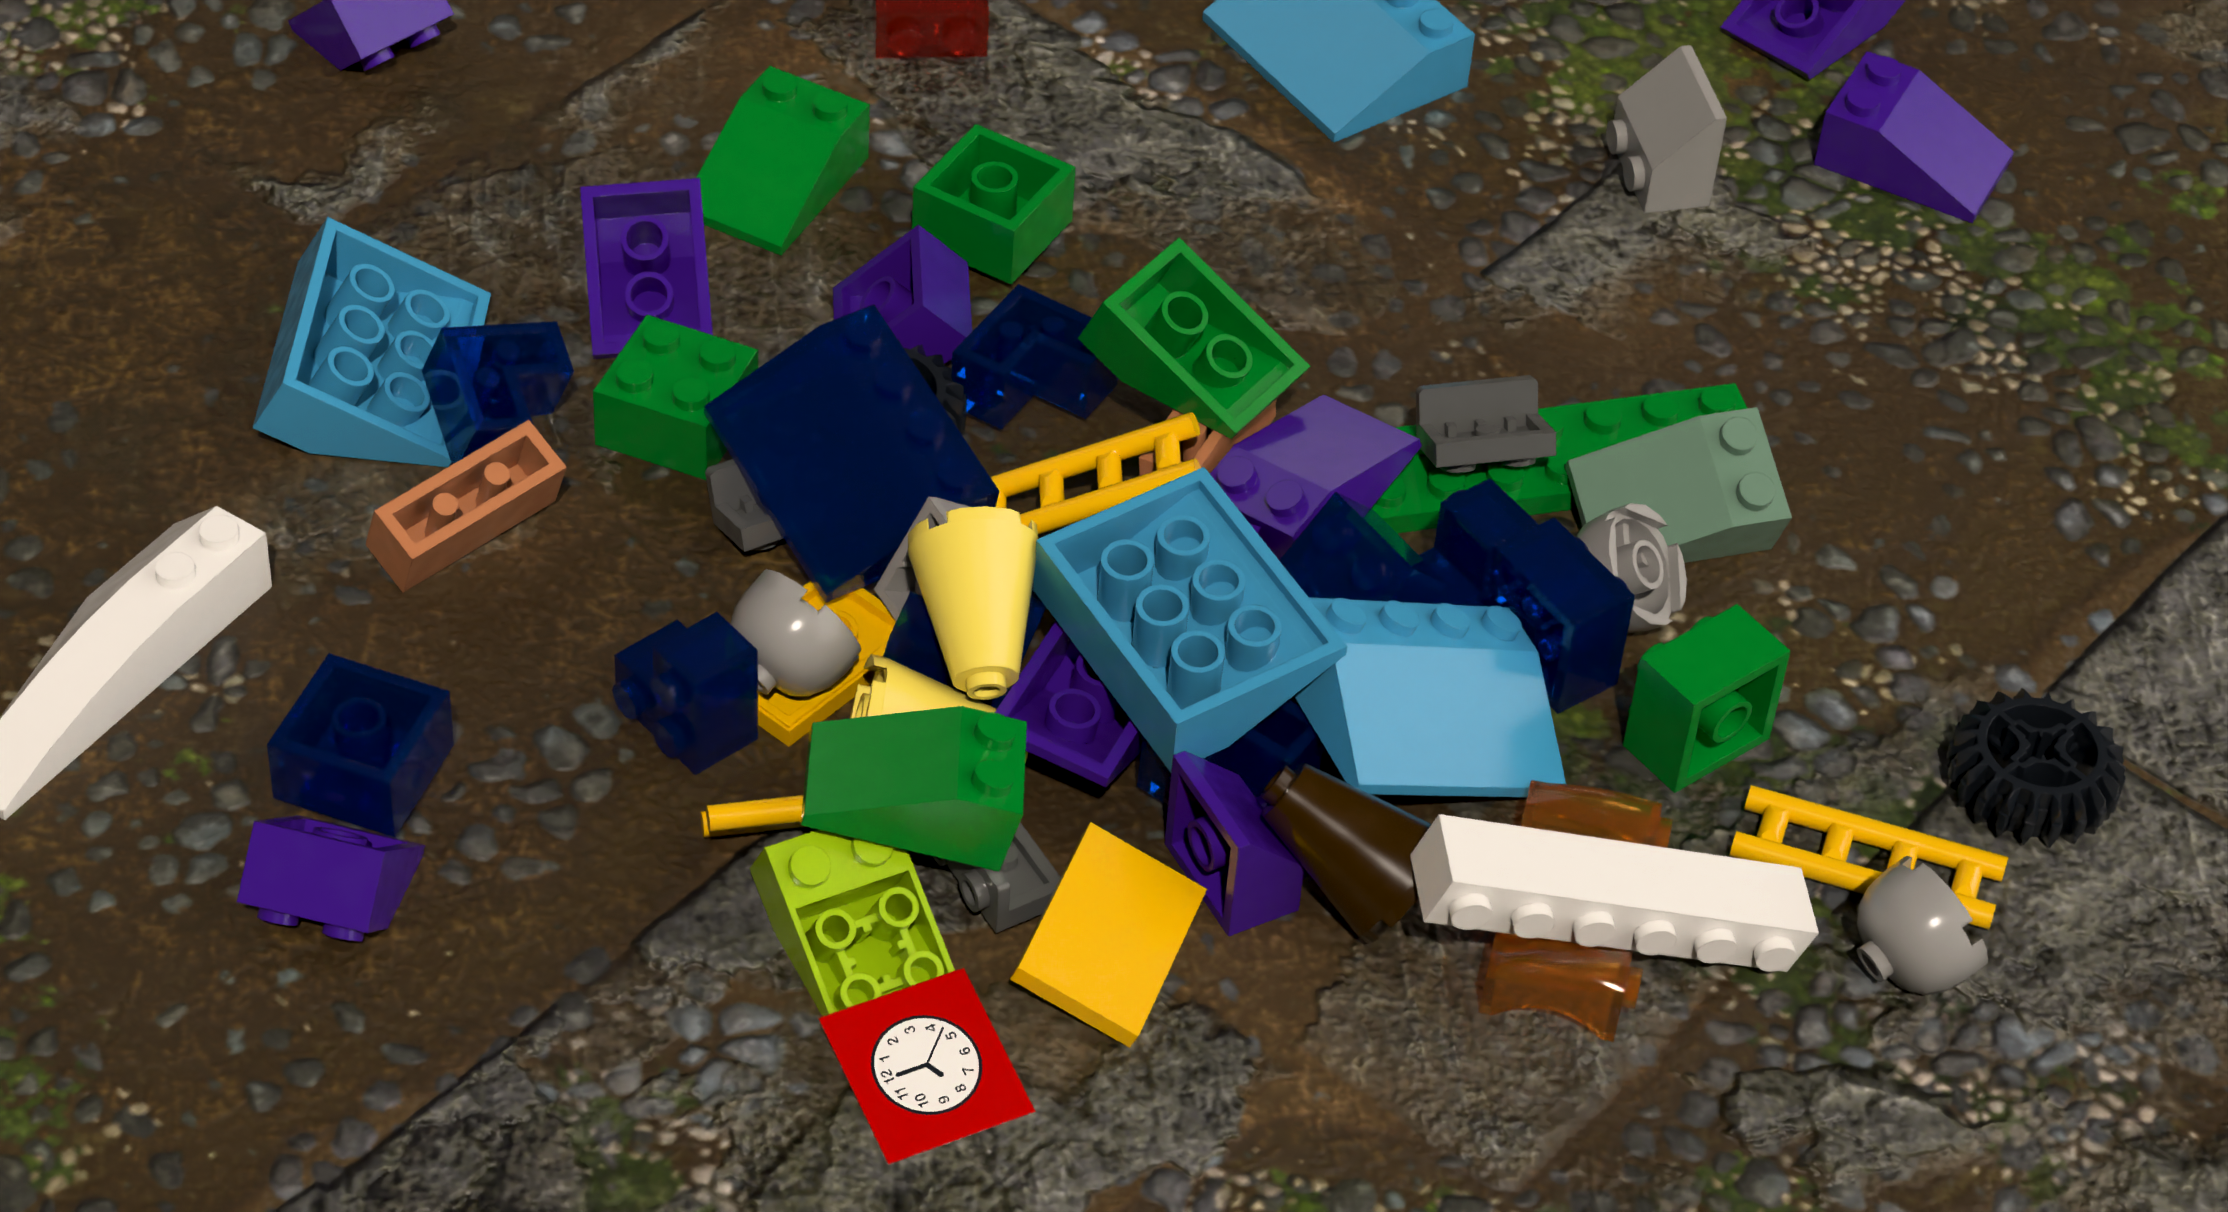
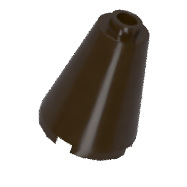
[1260,763,1432,943]

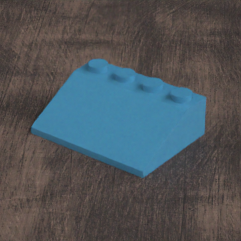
[1202,0,1475,142]
[252,217,491,467]
[1033,467,1347,772]
[1294,598,1567,798]

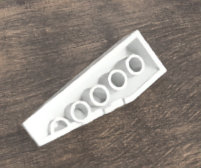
[0,506,272,820]

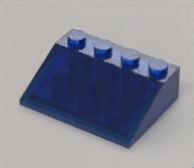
[704,304,999,603]

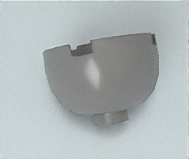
[1566,503,1687,633]
[730,569,861,697]
[1857,856,1988,995]

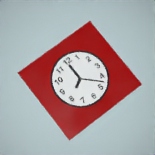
[818,968,1036,1165]

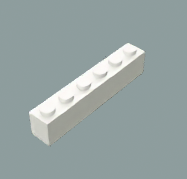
[1410,814,1819,972]

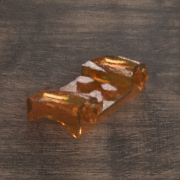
[1479,780,1673,1042]

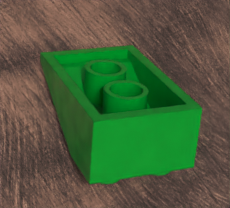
[696,66,870,256]
[1078,237,1310,439]
[801,706,1027,872]

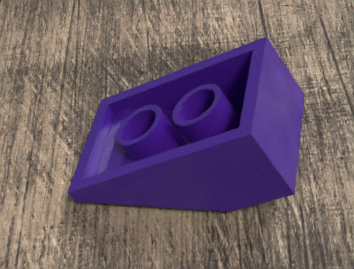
[1720,0,1906,80]
[1814,51,2014,224]
[580,178,713,359]
[1210,394,1422,581]
[995,621,1149,787]

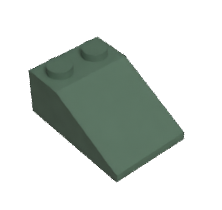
[1565,407,1792,563]

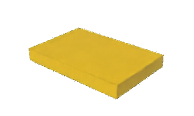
[696,566,923,747]
[1010,822,1207,1048]

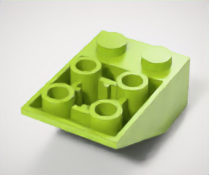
[749,829,955,1017]

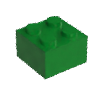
[912,124,1076,285]
[593,315,759,480]
[1623,604,1791,793]

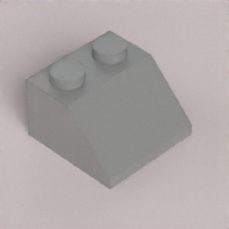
[1606,45,1727,213]

